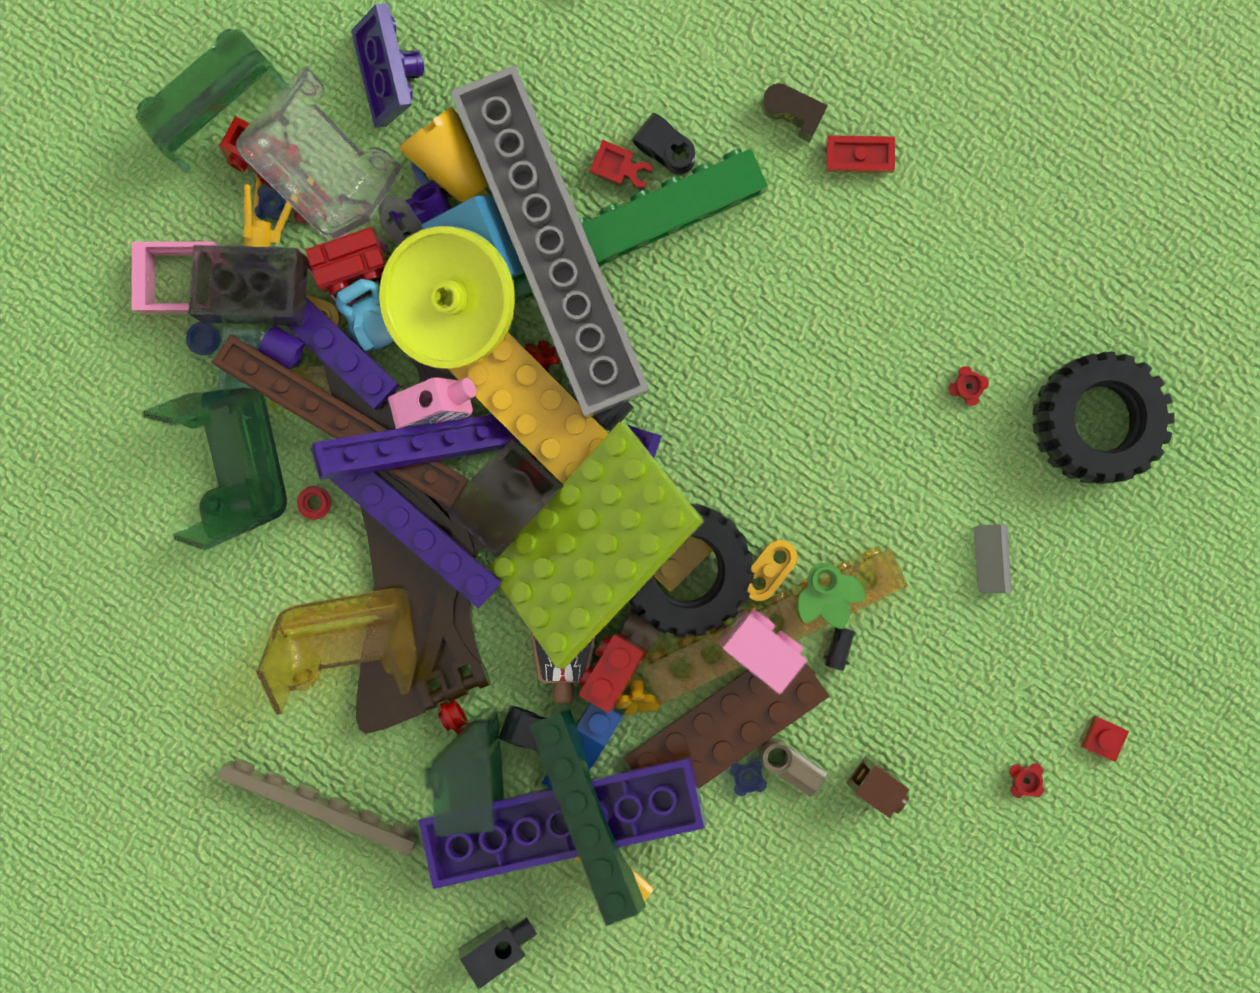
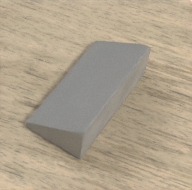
[974,524,1012,593]

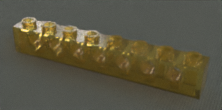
[643,546,908,705]

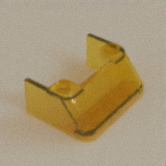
[256,588,417,715]

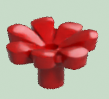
[524,340,561,373]

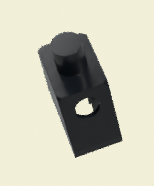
[458,917,538,990]

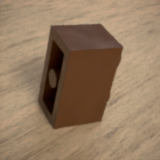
[847,756,910,818]

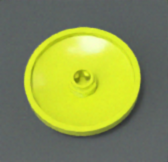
[379,226,515,368]

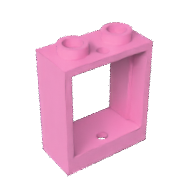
[132,242,227,315]

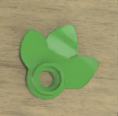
[798,563,866,629]

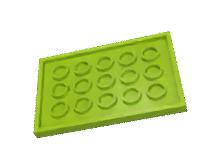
[488,422,704,669]

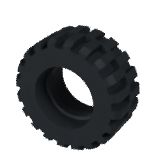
[1032,352,1175,484]
[629,503,754,638]

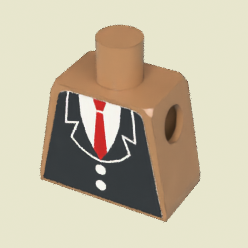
[531,632,596,703]

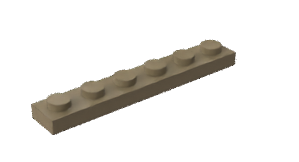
[218,759,418,855]

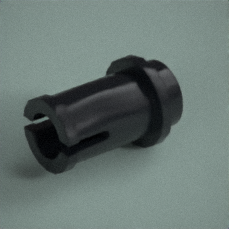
[823,627,856,671]

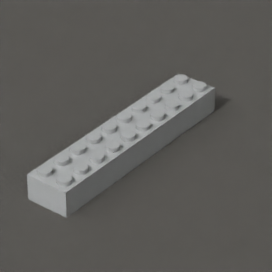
[450,65,650,419]

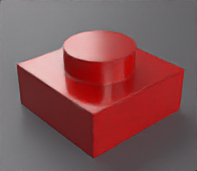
[1081,716,1129,762]

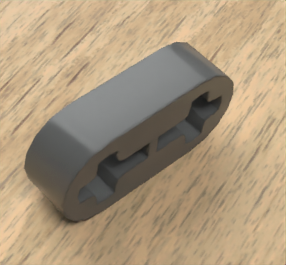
[378,196,423,247]

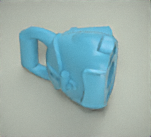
[335,279,394,352]

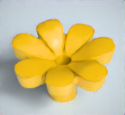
[615,680,660,715]

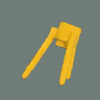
[242,174,300,250]

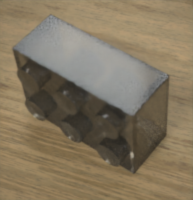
[188,245,308,326]

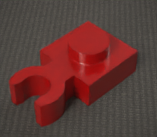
[590,140,653,190]

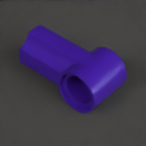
[389,182,452,234]
[258,325,305,369]

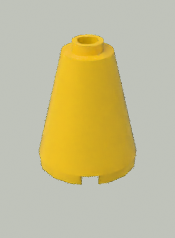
[399,107,489,203]

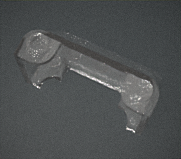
[236,66,402,238]

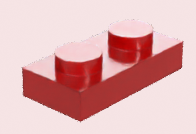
[826,135,895,173]

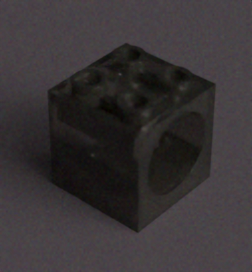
[447,440,563,558]

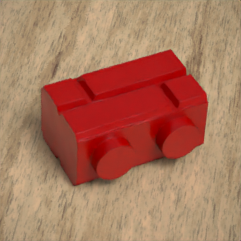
[305,227,387,295]

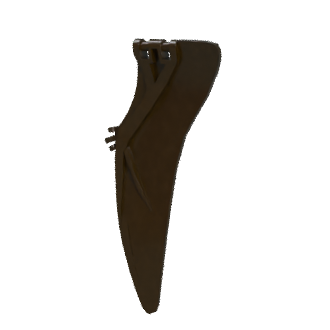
[322,360,493,734]

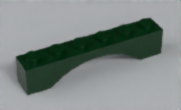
[529,709,646,926]

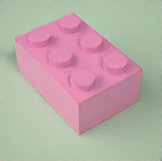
[717,609,807,694]

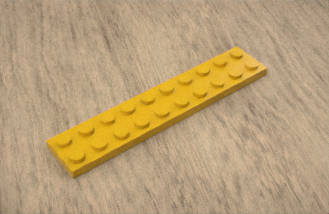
[447,331,713,593]

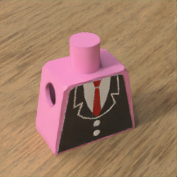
[388,377,476,429]

